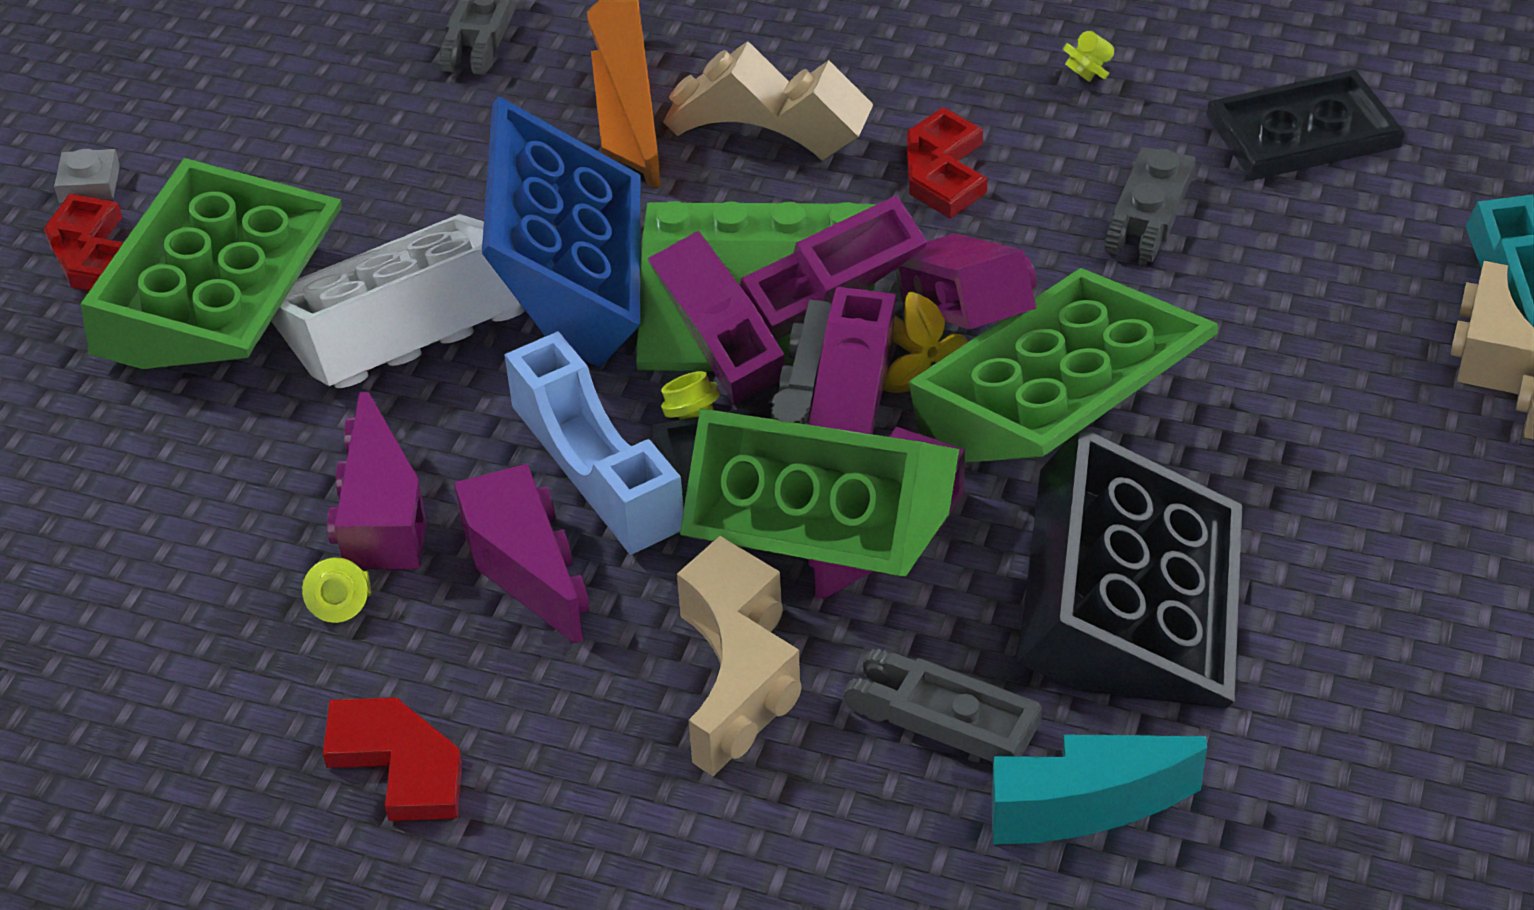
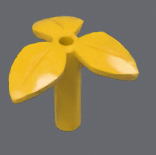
[883,292,968,393]

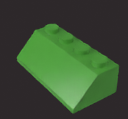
[680,408,959,576]

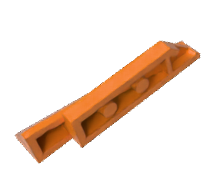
[587,0,661,188]

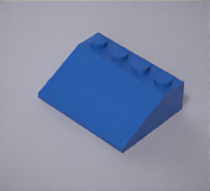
[482,96,640,368]

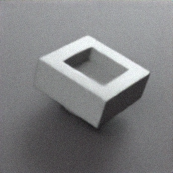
[54,149,120,203]

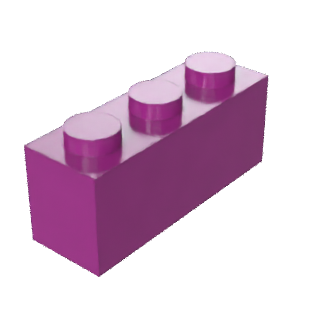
[895,233,1037,329]

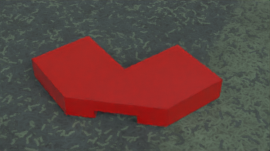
[907,107,988,219]
[43,194,124,291]
[322,697,462,821]

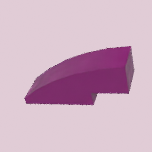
[740,195,928,341]

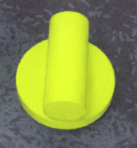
[1063,31,1114,82]
[302,557,371,623]

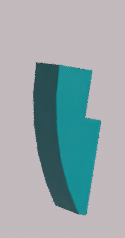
[1465,194,1534,327]
[992,734,1207,845]

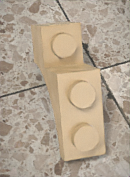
[663,41,873,161]
[1450,261,1534,440]
[677,536,802,776]

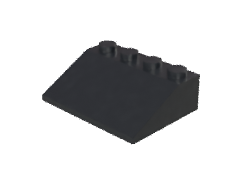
[1017,428,1242,708]

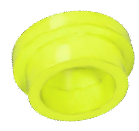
[661,371,721,420]

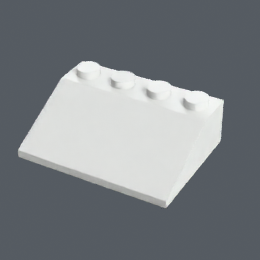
[271,214,525,388]

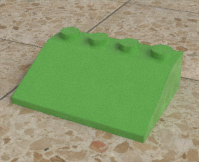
[81,158,342,369]
[636,201,876,371]
[909,268,1218,463]

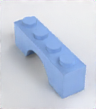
[504,331,684,555]

